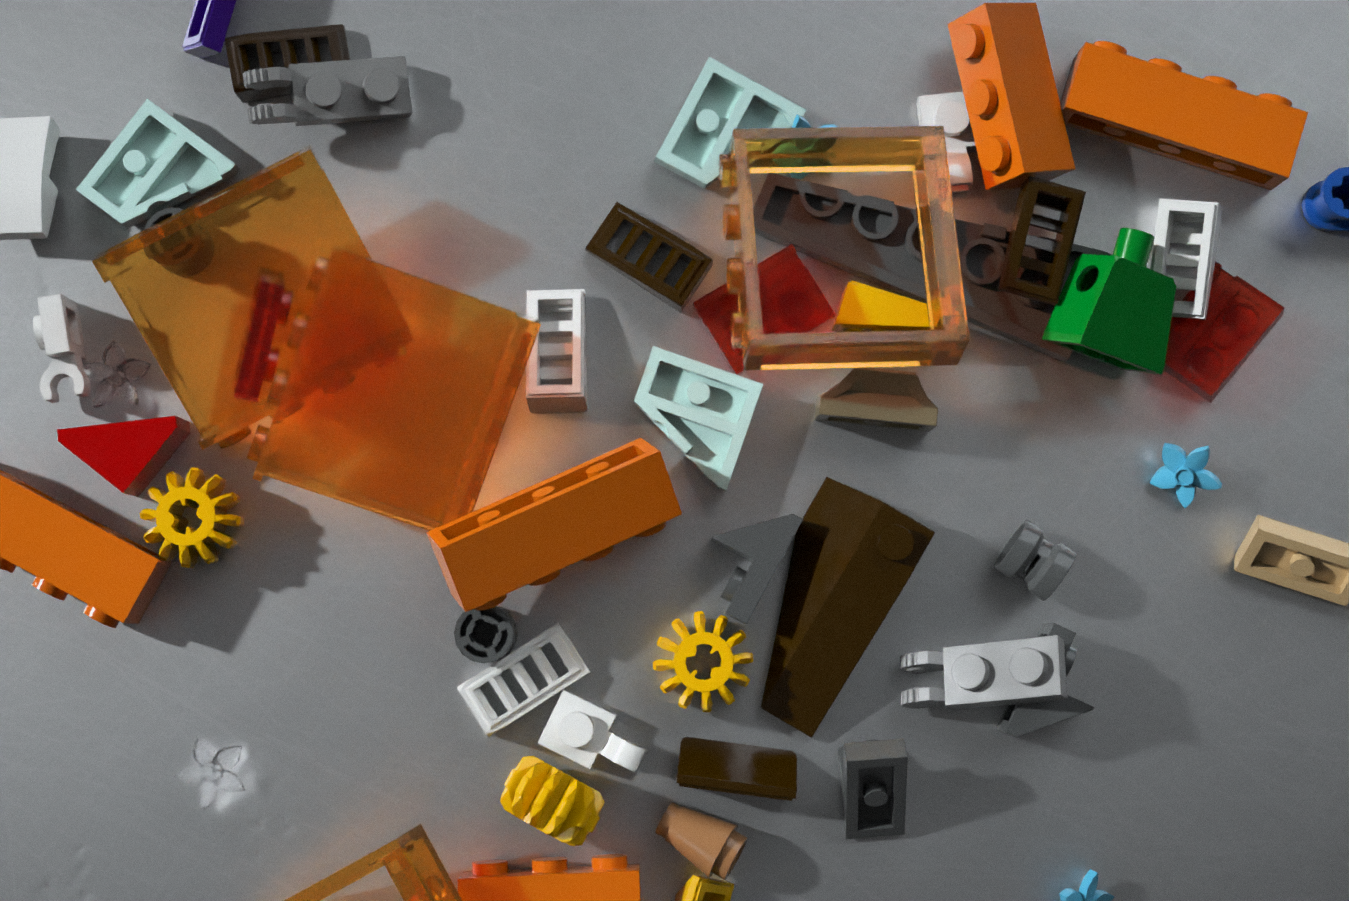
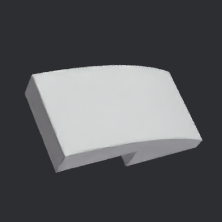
[0,116,60,240]

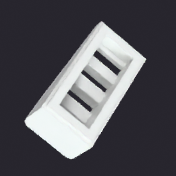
[1151,198,1223,320]
[526,289,587,414]
[457,623,590,737]

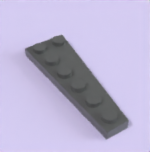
[746,172,1112,362]

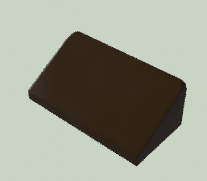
[676,737,797,801]

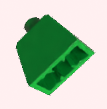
[1042,228,1176,375]

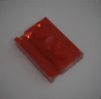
[692,244,836,375]
[1164,261,1285,403]
[233,267,293,403]

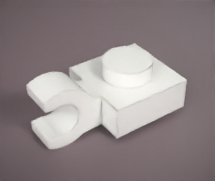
[916,91,977,195]
[33,293,91,403]
[538,690,647,772]

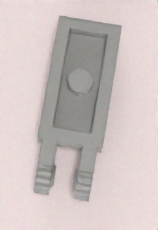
[243,56,413,126]
[900,635,1067,710]

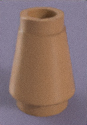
[655,802,748,880]

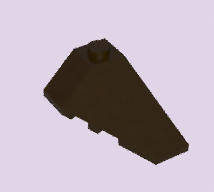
[760,477,935,738]

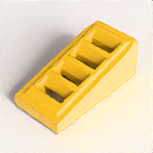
[831,280,961,337]

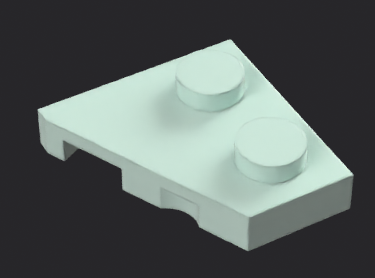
[654,57,806,189]
[76,99,240,229]
[634,346,763,491]

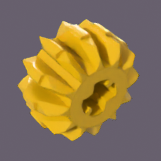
[139,467,244,568]
[653,611,754,712]
[500,756,605,846]

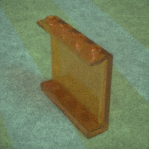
[92,145,414,450]
[246,246,541,531]

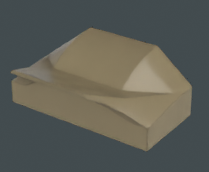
[814,366,938,432]

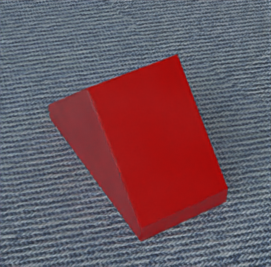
[57,416,191,497]

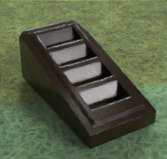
[225,24,351,103]
[998,176,1086,306]
[585,202,713,313]

